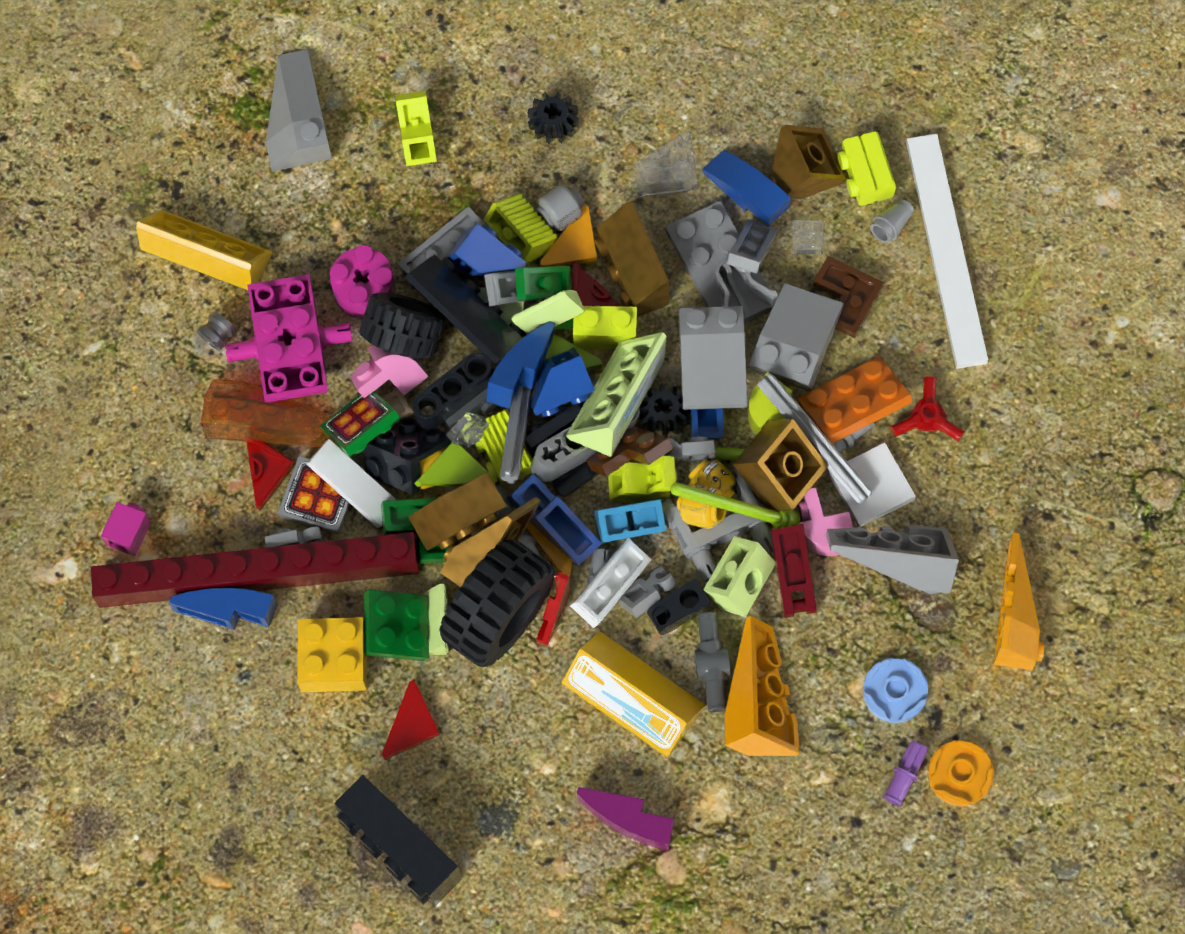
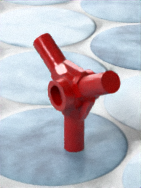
[890,376,965,442]

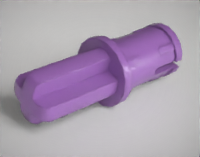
[882,741,928,807]

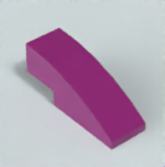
[577,787,674,851]

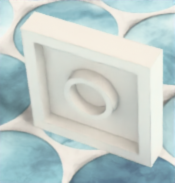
[828,443,916,528]

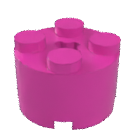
[330,245,395,318]

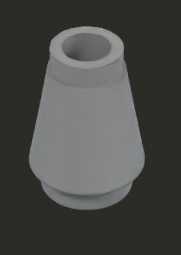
[870,199,914,243]

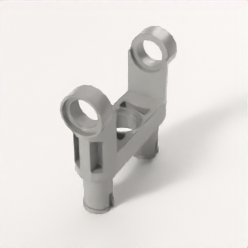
[661,468,774,584]

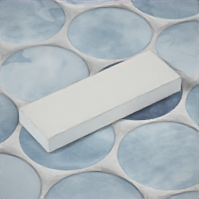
[306,439,396,528]
[570,538,652,628]

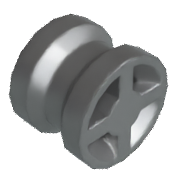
[197,311,237,351]

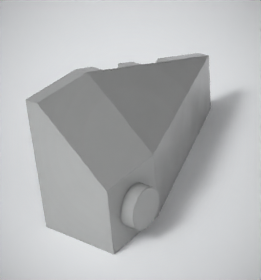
[266,49,332,172]
[826,525,959,594]

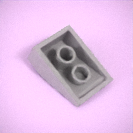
[749,283,844,391]
[679,306,747,410]

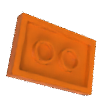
[797,356,912,444]

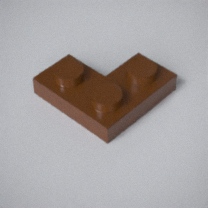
[813,256,884,338]
[586,427,674,476]

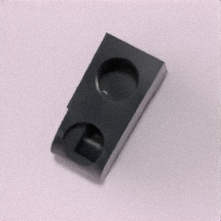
[647,578,713,635]

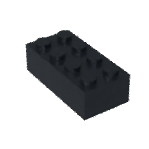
[334,775,462,907]

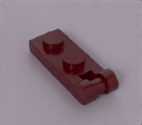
[770,524,817,618]

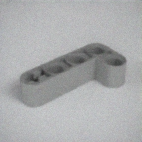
[531,376,640,482]

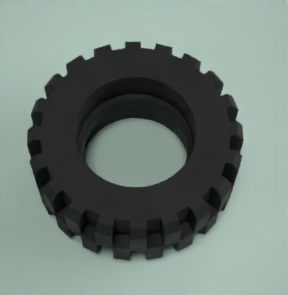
[439,539,555,667]

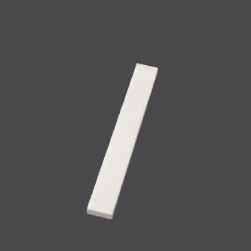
[906,134,988,369]

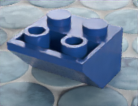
[445,223,527,278]
[530,348,595,417]

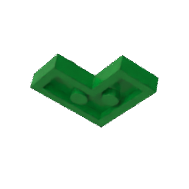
[515,266,573,330]
[381,498,451,564]

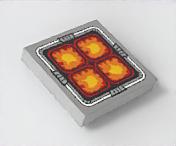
[278,456,350,535]

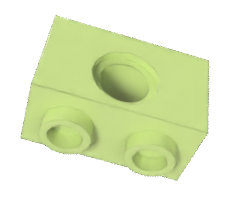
[703,536,776,617]

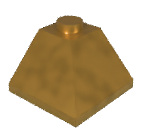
[772,125,846,199]

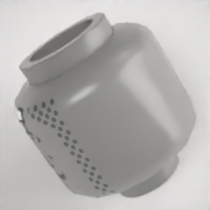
[536,185,584,231]

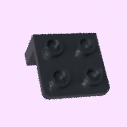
[525,404,600,497]
[364,417,452,495]

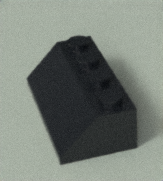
[404,254,526,366]

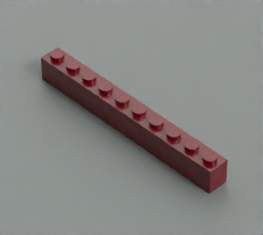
[91,532,419,608]

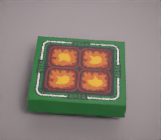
[320,391,400,457]

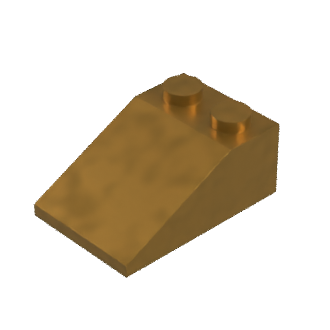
[440,497,541,588]

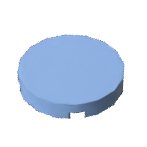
[863,658,928,723]

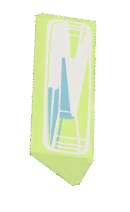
[566,332,667,457]

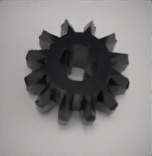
[527,91,579,144]
[638,383,690,437]

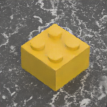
[297,617,367,692]

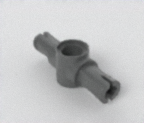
[694,612,730,713]

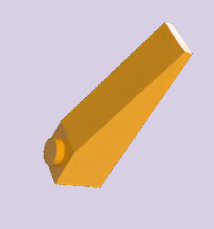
[993,532,1044,671]
[724,616,799,756]

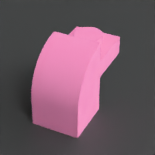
[350,345,429,398]
[798,487,853,556]

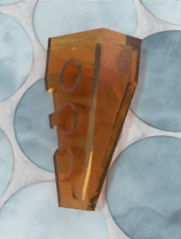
[201,379,332,447]

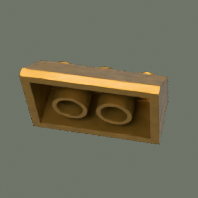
[594,201,669,317]

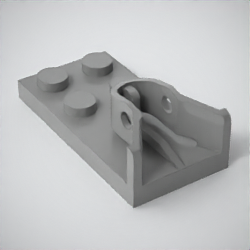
[665,201,778,323]

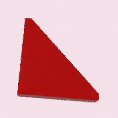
[572,262,620,306]
[245,431,296,511]
[536,572,571,646]
[382,679,440,760]

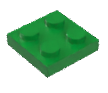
[364,589,429,661]

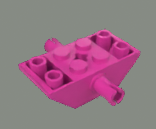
[225,274,353,403]

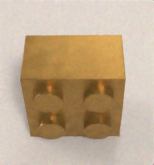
[733,419,828,511]
[409,472,506,551]

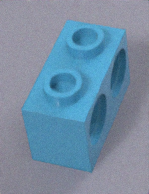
[593,499,666,543]

